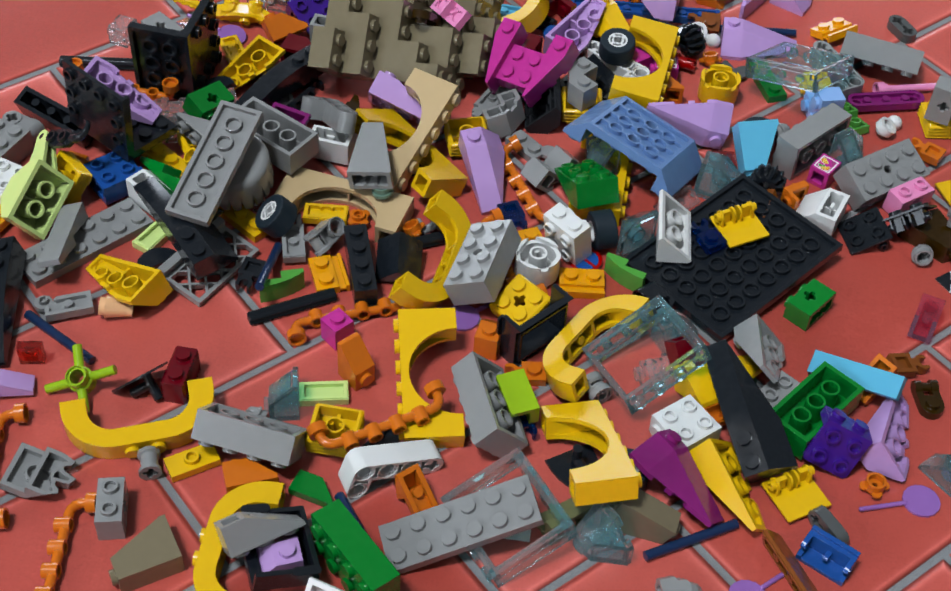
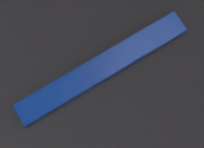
[571,0,720,24]

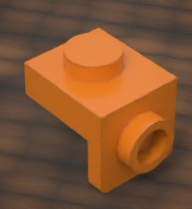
[780,180,810,211]

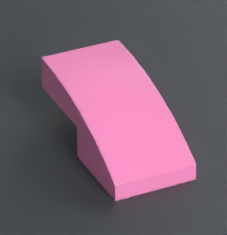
[430,0,472,31]

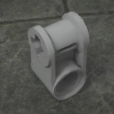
[2,111,46,144]
[303,217,345,257]

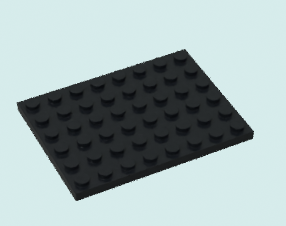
[625,174,843,341]

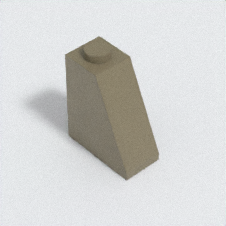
[597,489,681,544]
[108,514,185,591]

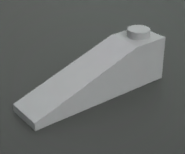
[733,313,786,384]

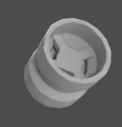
[585,371,613,404]

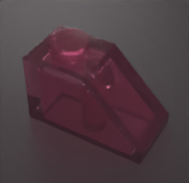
[907,293,946,344]

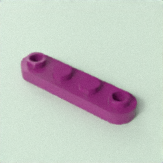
[847,90,925,112]

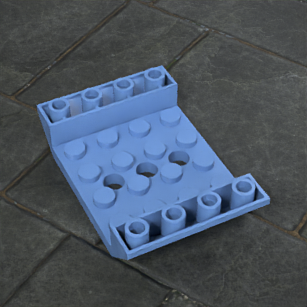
[563,96,703,197]

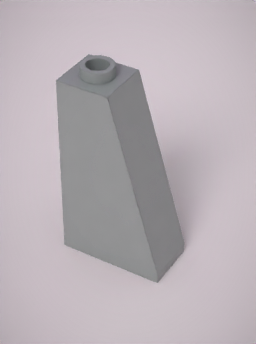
[347,122,394,189]

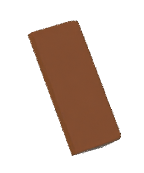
[762,529,818,591]

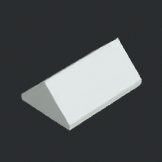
[656,189,691,264]

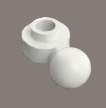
[692,22,721,48]
[876,115,902,138]

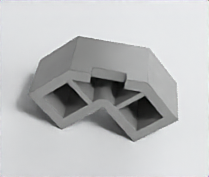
[567,56,598,112]
[482,88,525,139]
[520,145,580,193]

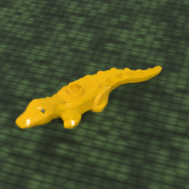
[173,0,270,25]

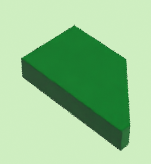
[288,469,333,507]

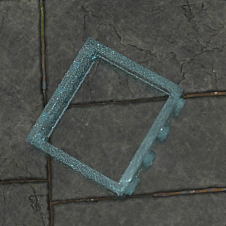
[745,42,854,93]
[582,295,712,415]
[440,447,579,588]

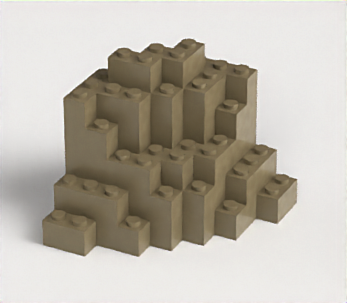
[307,0,504,94]

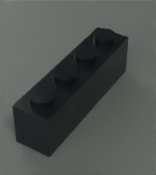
[13,86,94,149]
[344,224,378,307]

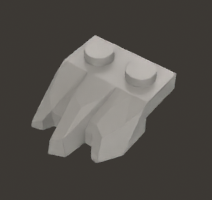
[0,442,76,498]

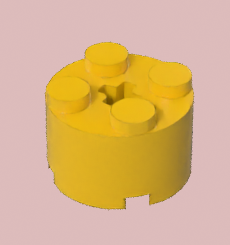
[697,64,741,104]

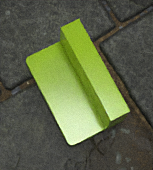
[496,368,540,424]

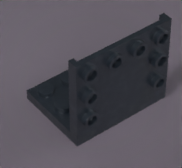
[127,0,222,101]
[62,56,178,162]

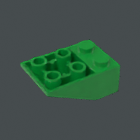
[554,159,619,210]

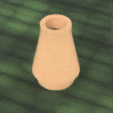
[98,295,134,318]

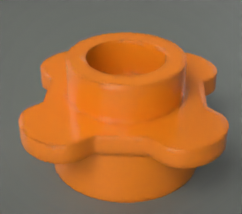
[699,51,722,67]
[347,209,370,226]
[402,219,425,237]
[859,472,890,499]

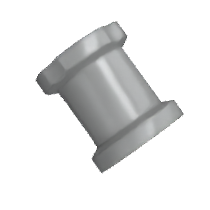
[137,446,162,480]

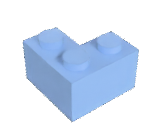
[800,87,846,117]

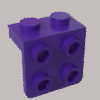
[285,0,329,35]
[803,405,873,478]

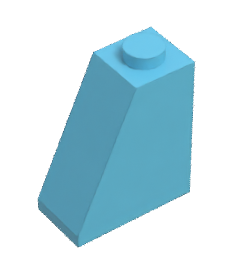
[732,119,779,178]

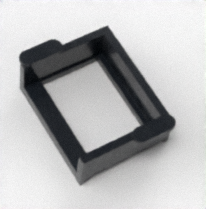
[496,283,574,366]
[241,503,322,591]

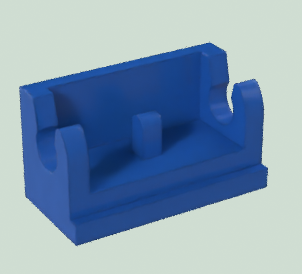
[795,525,861,586]

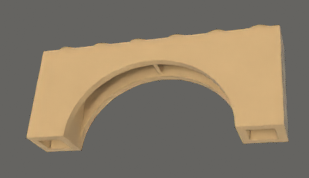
[388,68,461,193]
[274,167,414,243]

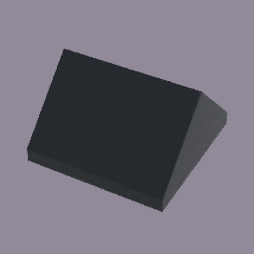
[375,231,423,283]

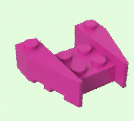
[485,17,580,108]

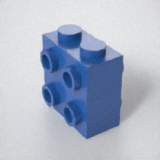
[83,151,143,205]

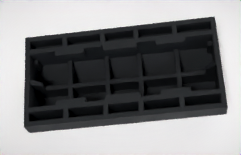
[524,77,561,134]

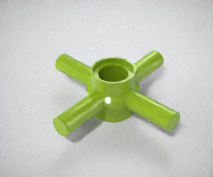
[44,344,118,414]

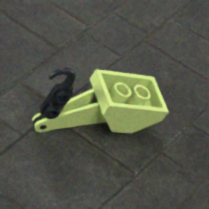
[1,119,91,240]

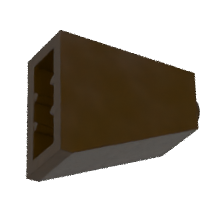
[897,208,951,263]

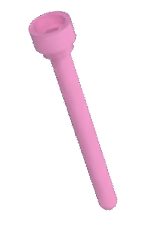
[872,82,936,92]

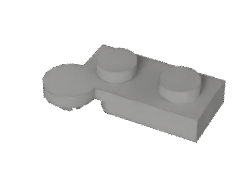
[505,129,554,162]
[34,290,95,322]

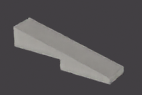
[37,202,88,268]

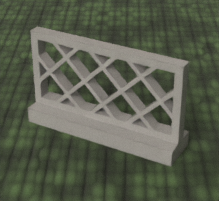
[157,217,259,307]

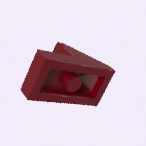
[547,0,577,19]

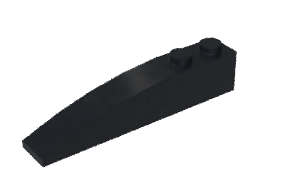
[235,45,324,106]
[133,177,238,281]
[0,236,27,366]
[703,339,798,484]

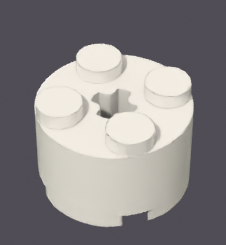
[514,237,561,288]

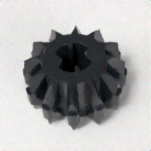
[677,23,706,57]
[750,162,787,196]

